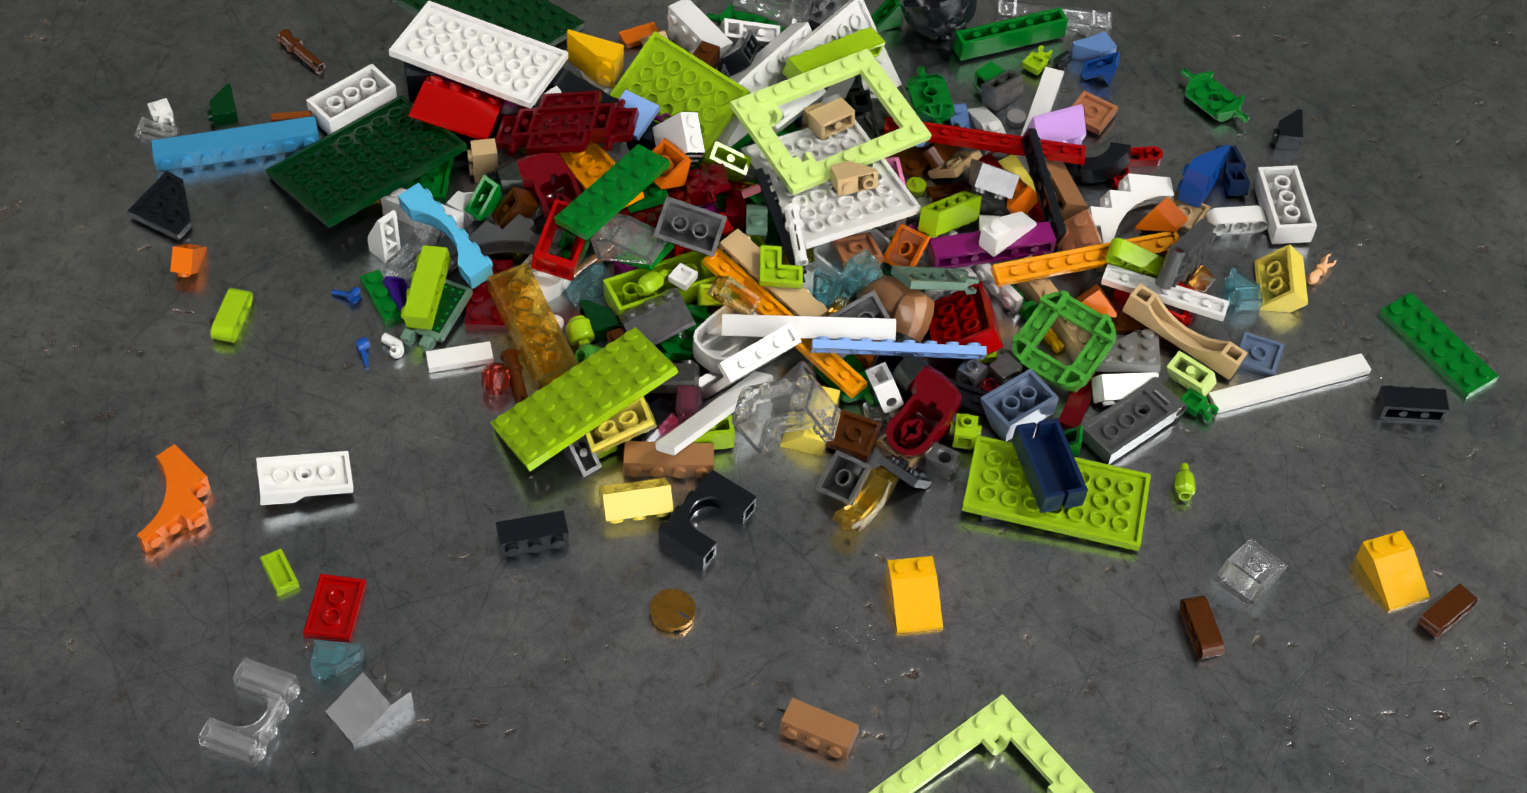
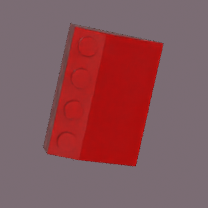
[409,76,505,140]
[929,281,1004,354]

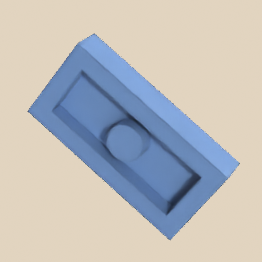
[948,103,972,129]

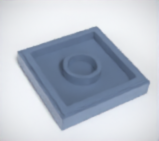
[1239,331,1285,378]

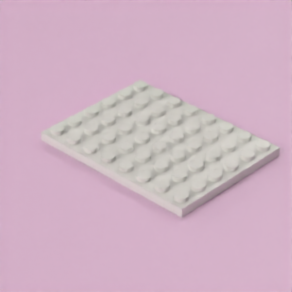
[741,120,921,249]

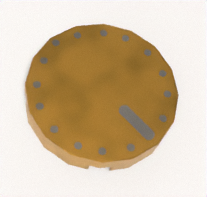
[650,589,696,632]

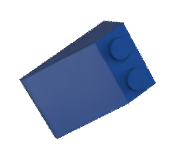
[1177,145,1230,208]

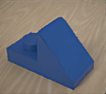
[1081,52,1120,85]

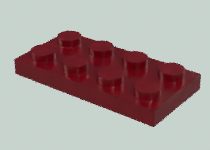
[465,259,513,331]

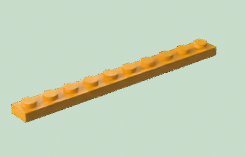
[990,231,1180,287]
[703,248,868,399]

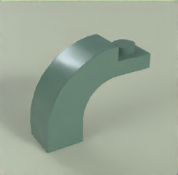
[745,204,768,243]

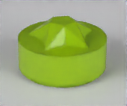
[906,177,926,197]

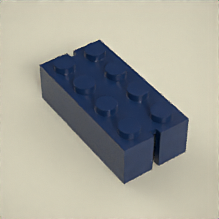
[1012,418,1088,513]

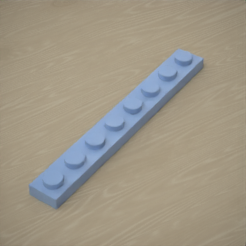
[810,336,987,360]

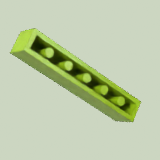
[782,27,886,79]

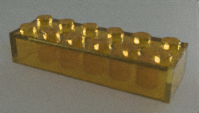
[488,263,579,390]

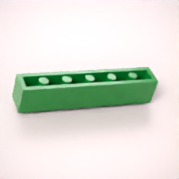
[953,7,1068,61]

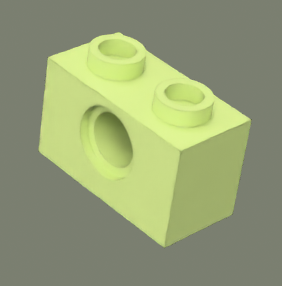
[1167,351,1216,397]

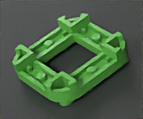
[1012,290,1116,392]

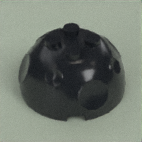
[901,0,977,40]

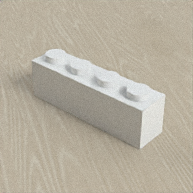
[381,187,465,238]

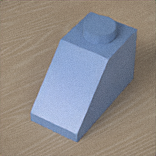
[1070,32,1117,62]

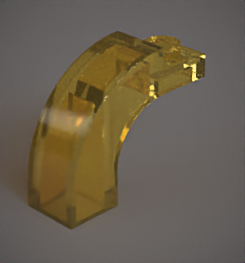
[832,465,899,532]

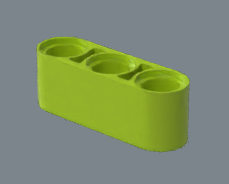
[1105,238,1164,279]
[211,288,253,343]

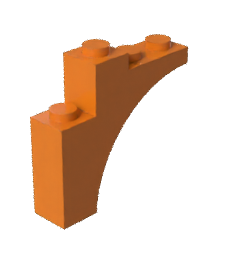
[137,444,210,552]

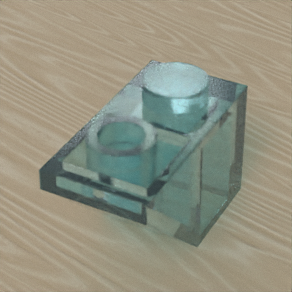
[839,249,884,297]
[1225,268,1263,314]

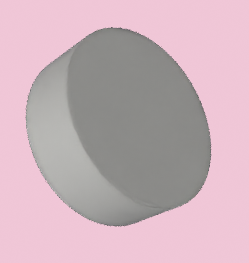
[1006,109,1026,128]

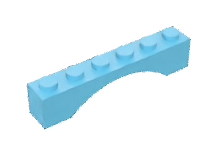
[398,183,493,289]

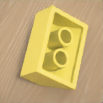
[1254,244,1308,313]
[780,385,840,457]
[586,396,657,455]
[598,477,673,524]

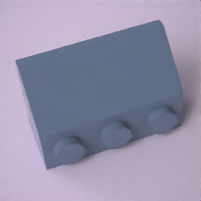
[980,368,1059,441]

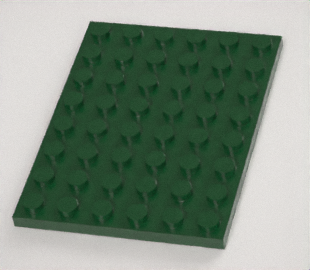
[392,0,585,46]
[265,95,467,228]

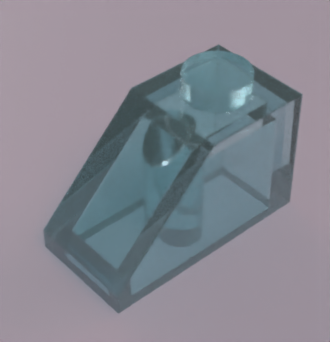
[565,261,612,307]
[813,271,844,310]
[310,640,366,680]

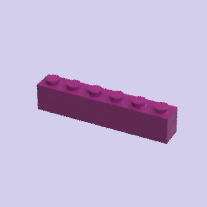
[927,221,1056,269]

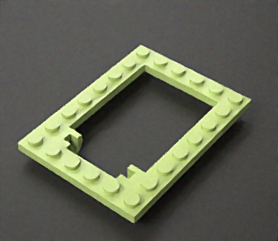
[730,48,931,196]
[869,694,1094,793]

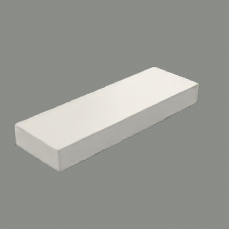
[426,341,494,373]

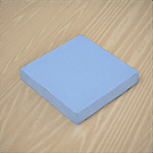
[616,90,660,141]

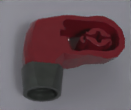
[495,152,582,231]
[886,354,962,457]

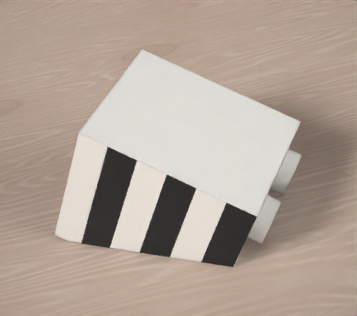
[652,112,705,167]

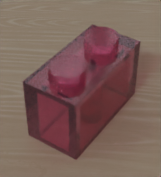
[675,385,705,422]

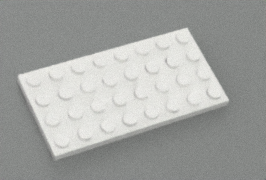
[389,1,568,108]

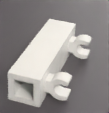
[770,88,827,134]

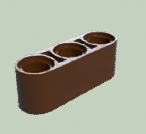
[921,123,962,169]
[1417,583,1479,639]
[1180,595,1225,659]

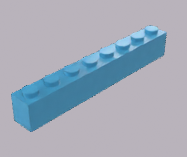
[151,116,319,172]

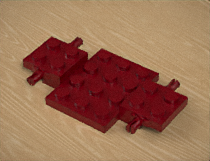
[495,90,639,157]
[605,162,731,234]

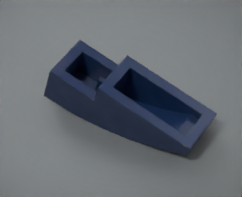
[1216,145,1250,196]

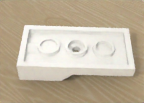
[256,451,353,505]

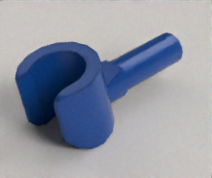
[331,287,362,304]
[356,336,370,367]

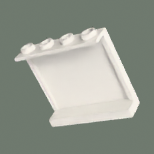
[699,323,802,399]

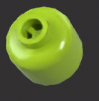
[565,315,595,348]

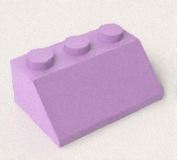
[1023,104,1086,145]

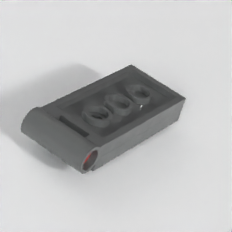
[1155,219,1216,290]
[1082,377,1187,465]

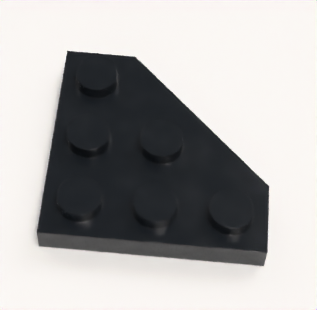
[127,171,192,240]

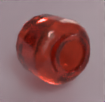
[481,363,510,395]

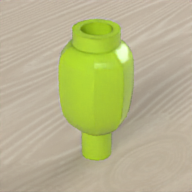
[635,269,669,296]
[1174,463,1196,501]

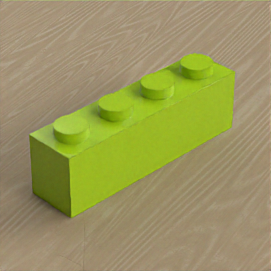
[918,191,982,238]
[401,245,451,330]

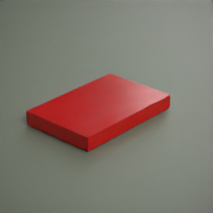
[303,573,367,643]

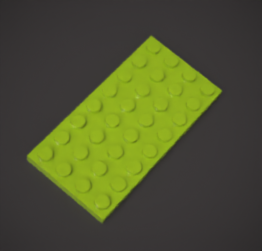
[490,327,679,472]
[961,435,1151,551]

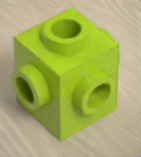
[949,413,982,450]

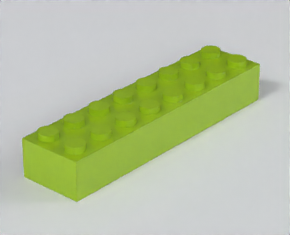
[603,235,766,326]

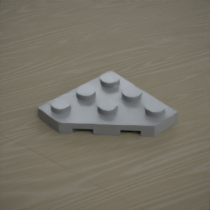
[1096,329,1161,372]

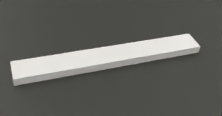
[1016,67,1064,174]
[721,314,896,341]
[1208,353,1371,413]
[655,371,773,455]

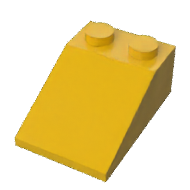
[567,29,624,89]
[1356,530,1430,611]
[885,556,943,634]

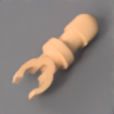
[1306,254,1336,284]

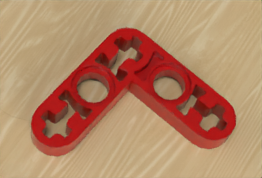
[1110,146,1163,191]

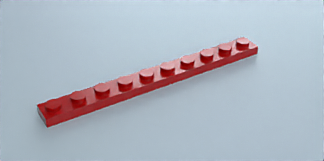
[883,116,1086,165]

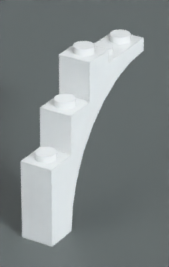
[1088,173,1174,272]

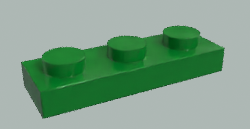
[360,269,402,325]

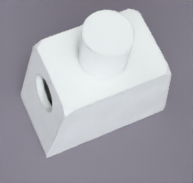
[865,362,904,418]

